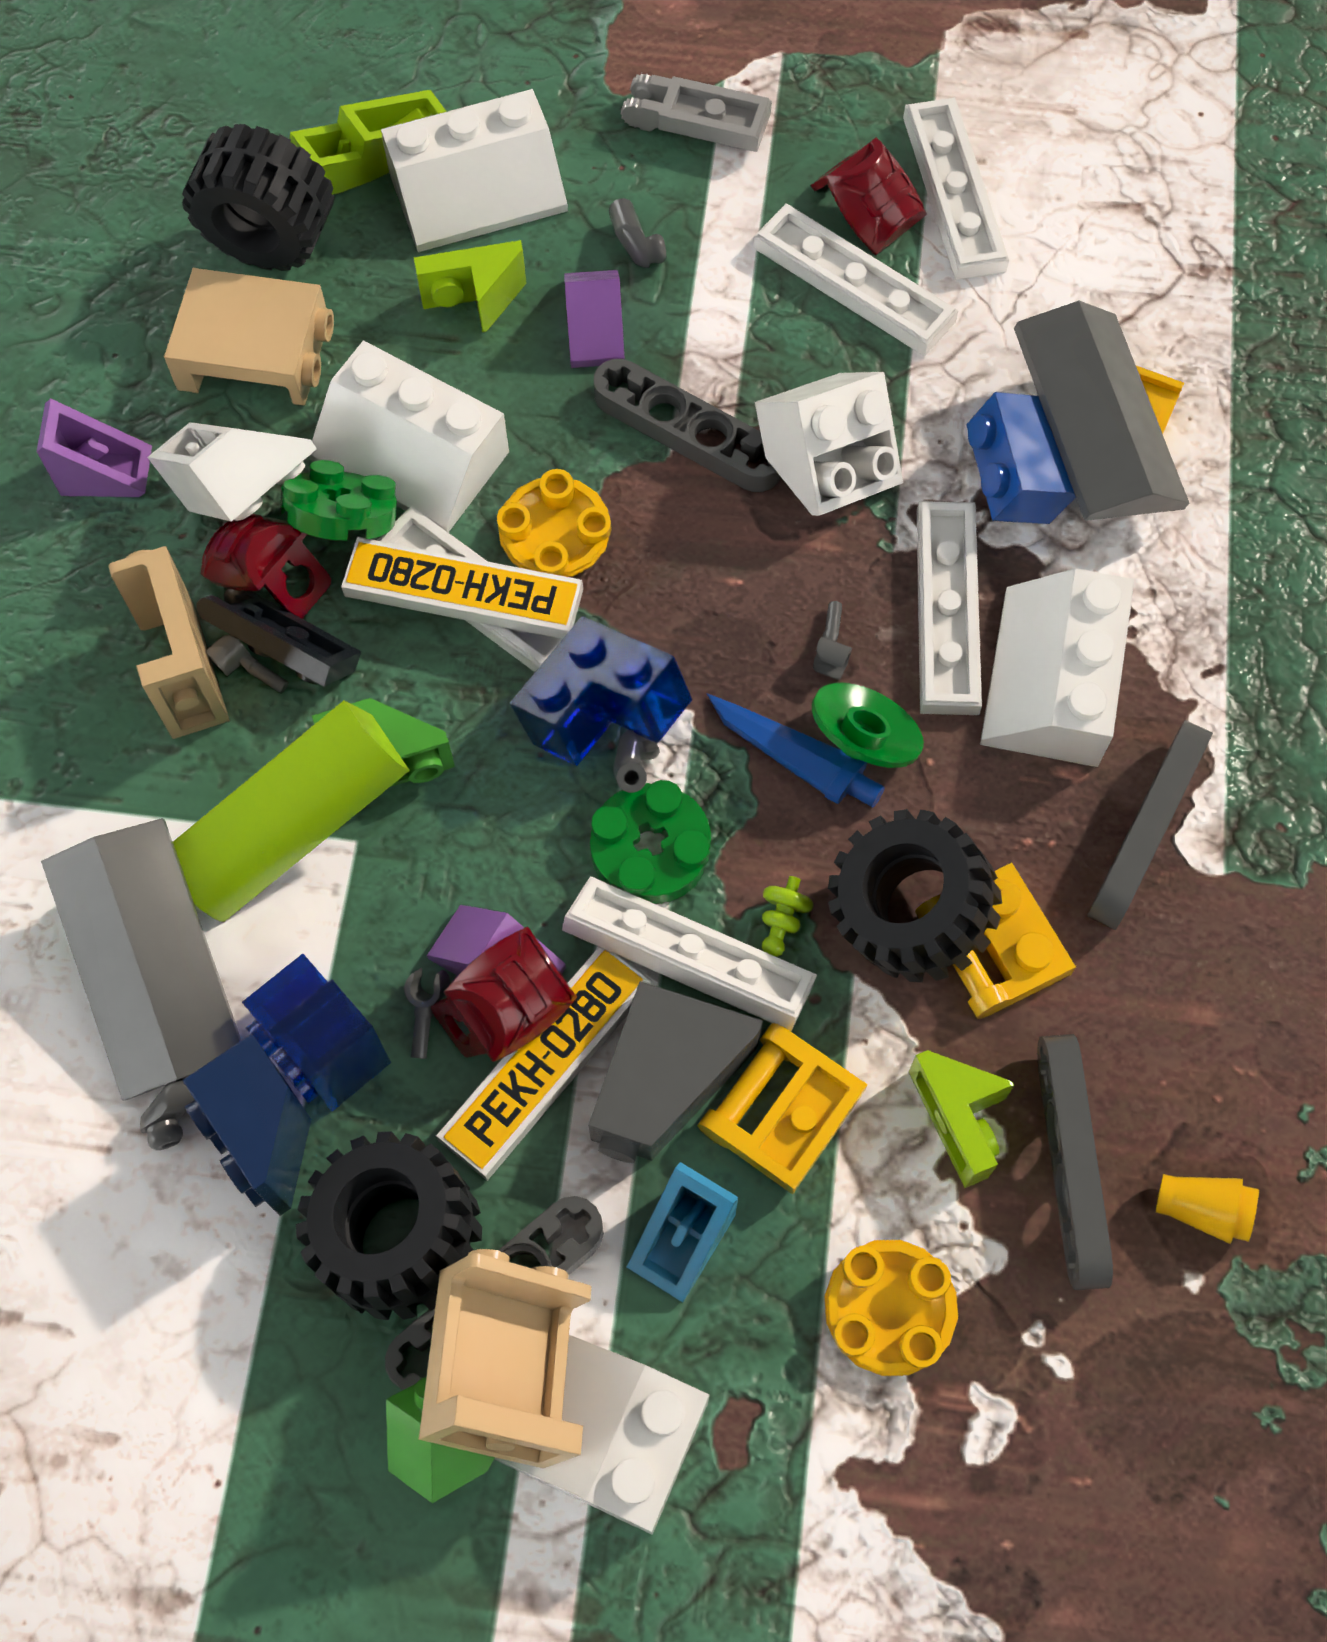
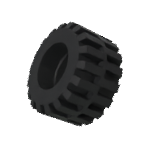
[182,124,334,271]
[828,809,1002,982]
[296,1131,482,1320]

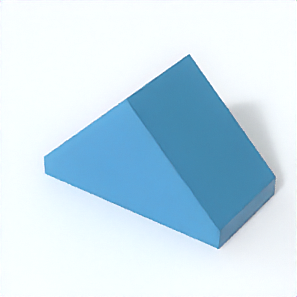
[626,1162,738,1302]

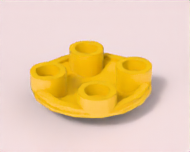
[497,469,611,577]
[824,1240,958,1376]

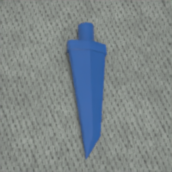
[706,693,885,808]

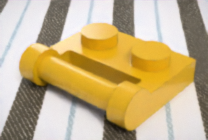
[915,863,1076,1019]
[697,1023,868,1194]

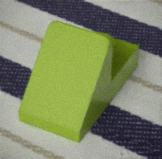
[413,240,527,333]
[908,1050,1015,1188]

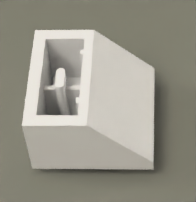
[755,372,903,516]
[147,422,317,522]

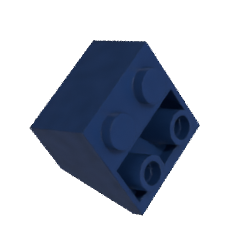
[182,1034,311,1216]

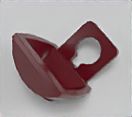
[810,137,927,255]
[201,514,331,618]
[431,926,577,1062]

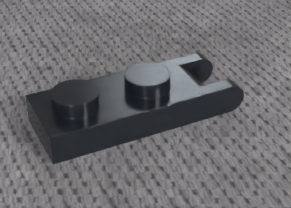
[196,589,361,687]

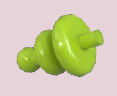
[762,876,814,957]

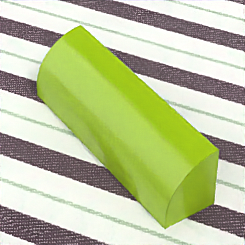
[173,700,410,922]

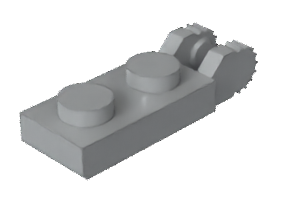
[620,73,772,152]

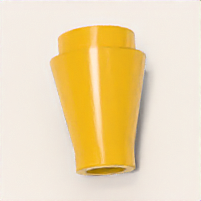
[1155,1174,1259,1244]

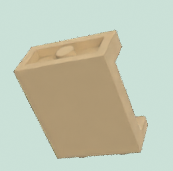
[164,268,334,406]
[108,546,230,739]
[419,1249,592,1468]

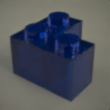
[510,616,693,766]
[242,953,391,1112]

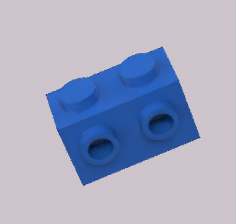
[966,392,1076,524]

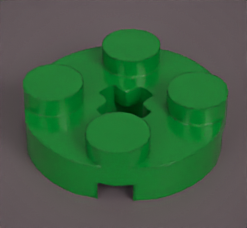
[280,460,397,541]
[590,780,711,904]

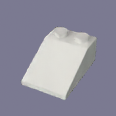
[495,1335,709,1535]

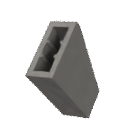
[588,981,762,1163]

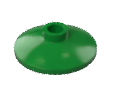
[811,683,924,768]

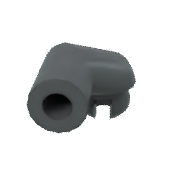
[609,198,667,268]
[613,727,660,793]
[140,1078,195,1151]

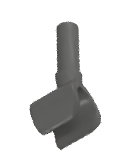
[813,601,852,680]
[206,635,289,694]
[404,968,450,1059]

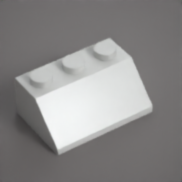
[381,89,568,252]
[309,340,509,533]
[980,568,1135,767]

